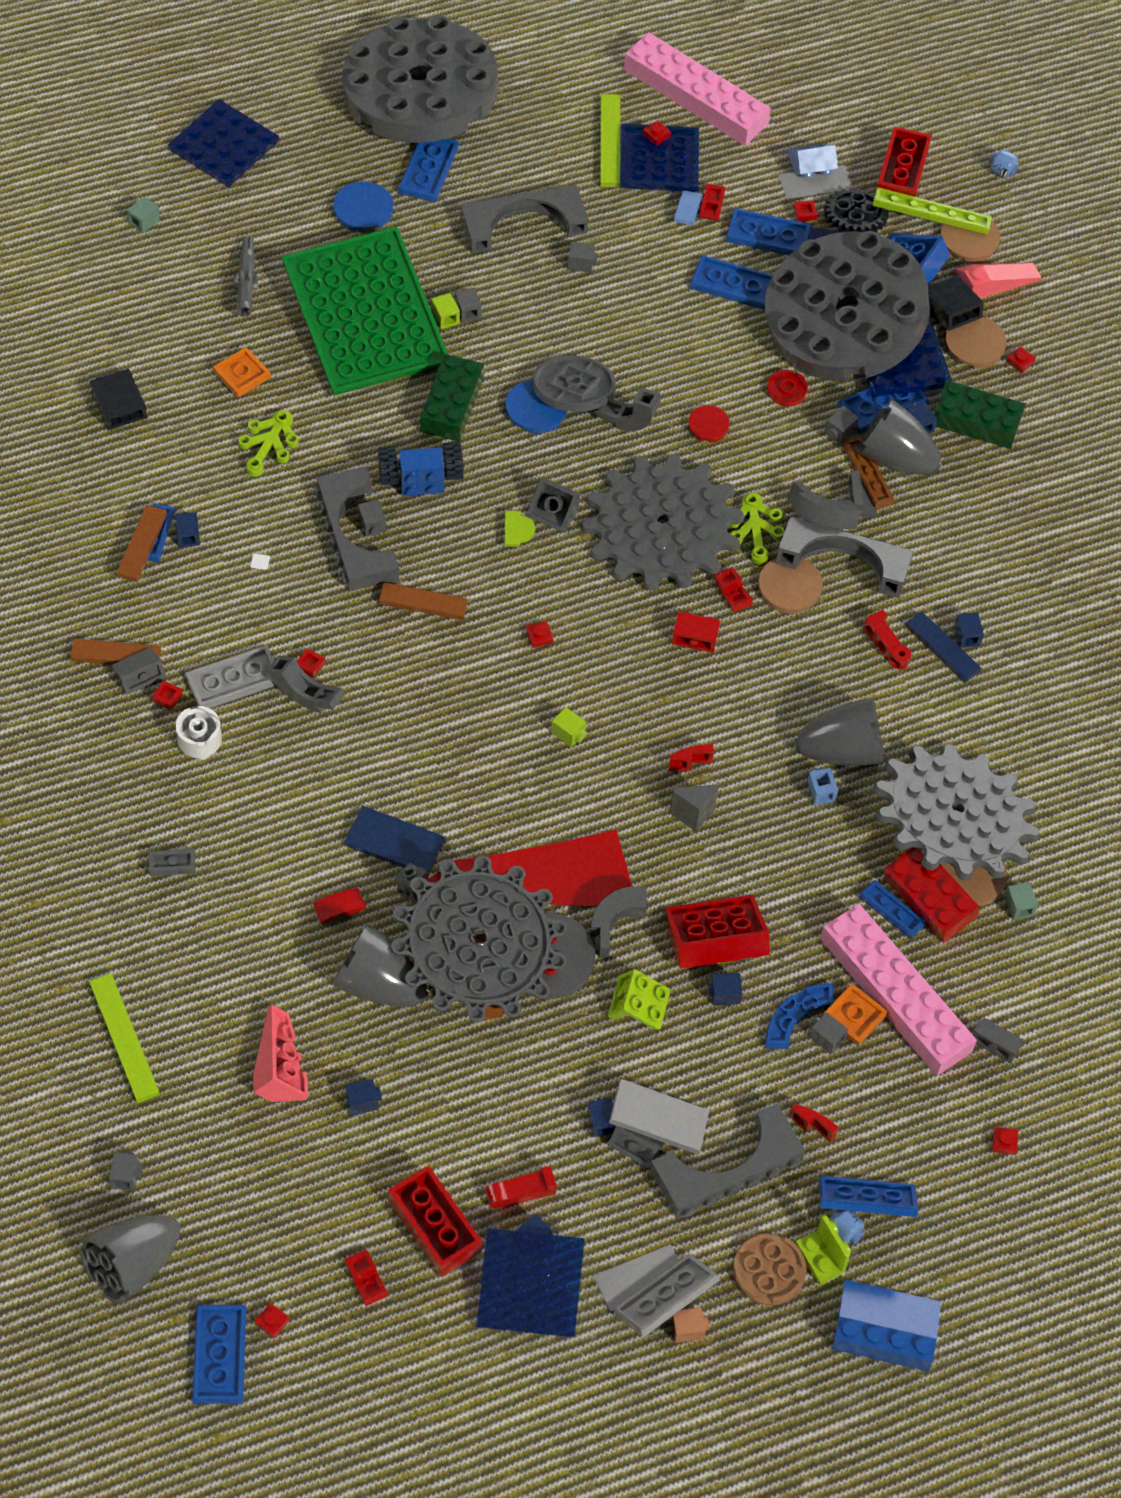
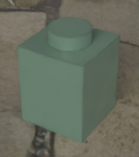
[127,197,160,233]
[1005,882,1038,920]

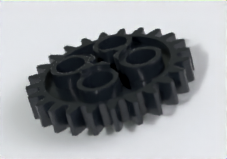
[824,187,889,233]

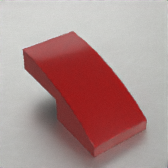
[699,183,726,221]
[713,567,753,612]
[668,744,714,771]
[313,888,367,925]
[789,1104,839,1143]
[344,1249,388,1306]

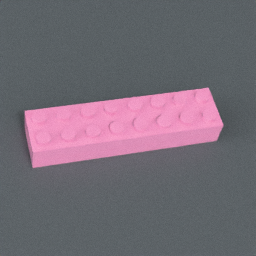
[624,32,771,146]
[820,904,977,1076]

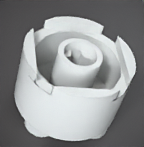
[176,706,222,760]

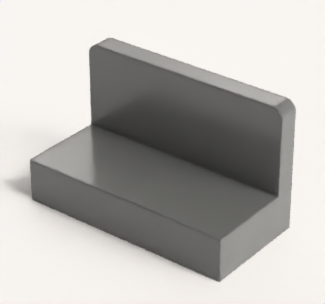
[848,470,877,517]
[112,648,166,695]
[972,1018,1024,1064]
[608,1126,665,1169]

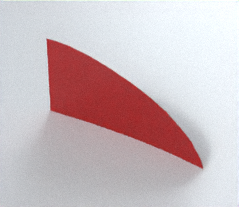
[440,829,633,906]

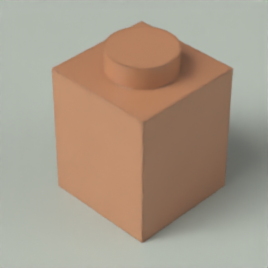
[671,1307,709,1343]

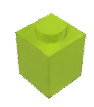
[432,293,460,329]
[551,707,587,748]

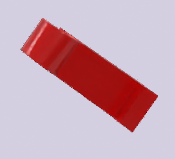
[863,609,911,670]
[485,1166,557,1208]

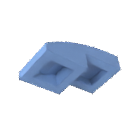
[674,190,703,226]

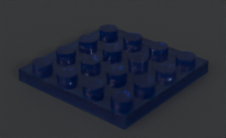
[168,99,279,188]
[619,124,699,192]
[866,323,952,398]
[476,1228,585,1338]

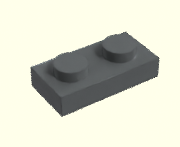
[149,849,196,876]

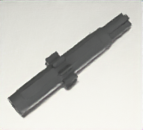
[233,236,258,317]

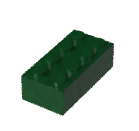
[420,354,484,441]
[934,380,1026,449]

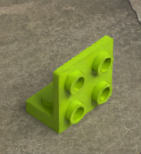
[608,969,671,1030]
[795,1215,851,1285]

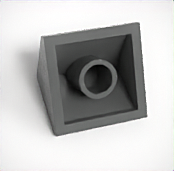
[526,477,580,533]
[670,785,719,832]

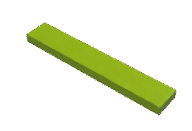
[600,94,620,188]
[872,187,992,235]
[89,973,160,1104]

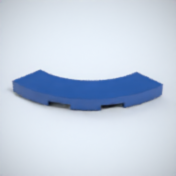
[765,983,834,1049]

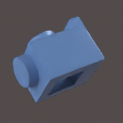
[807,768,838,806]

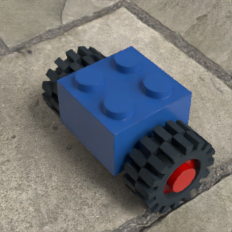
[378,441,464,496]

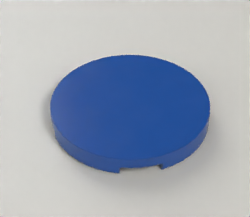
[334,182,393,232]
[506,379,567,433]

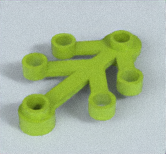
[239,410,299,477]
[730,493,785,565]

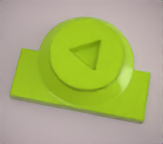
[505,511,535,547]

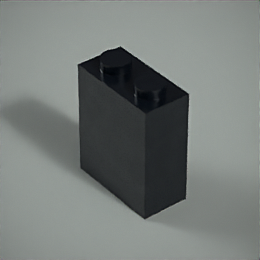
[928,275,984,331]
[89,369,147,431]

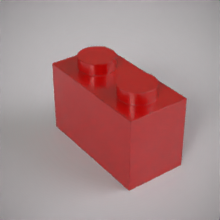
[672,611,721,653]

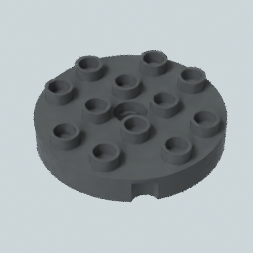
[342,15,499,143]
[765,231,930,381]

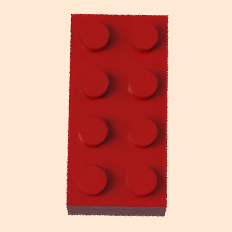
[877,126,932,197]
[884,847,980,944]
[388,1165,482,1277]

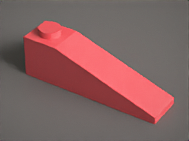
[952,263,1042,298]
[253,1004,308,1102]

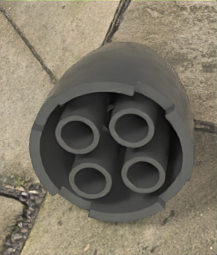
[856,398,943,475]
[794,698,885,766]
[332,924,429,1007]
[79,1215,181,1304]

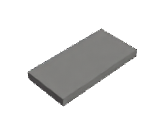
[184,645,277,708]
[609,1079,709,1154]
[614,1254,720,1337]

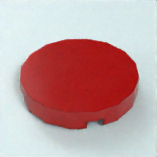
[766,369,808,407]
[688,405,730,443]

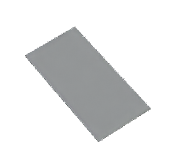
[779,165,852,199]
[594,1244,679,1311]

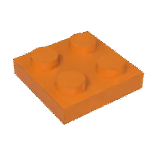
[213,347,271,398]
[823,983,888,1046]

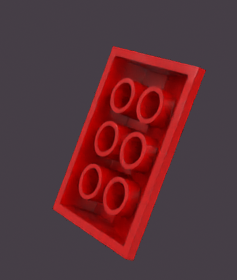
[664,895,770,968]

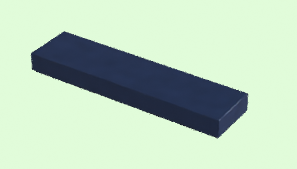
[905,611,981,683]

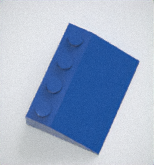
[889,233,950,286]
[832,1279,941,1372]

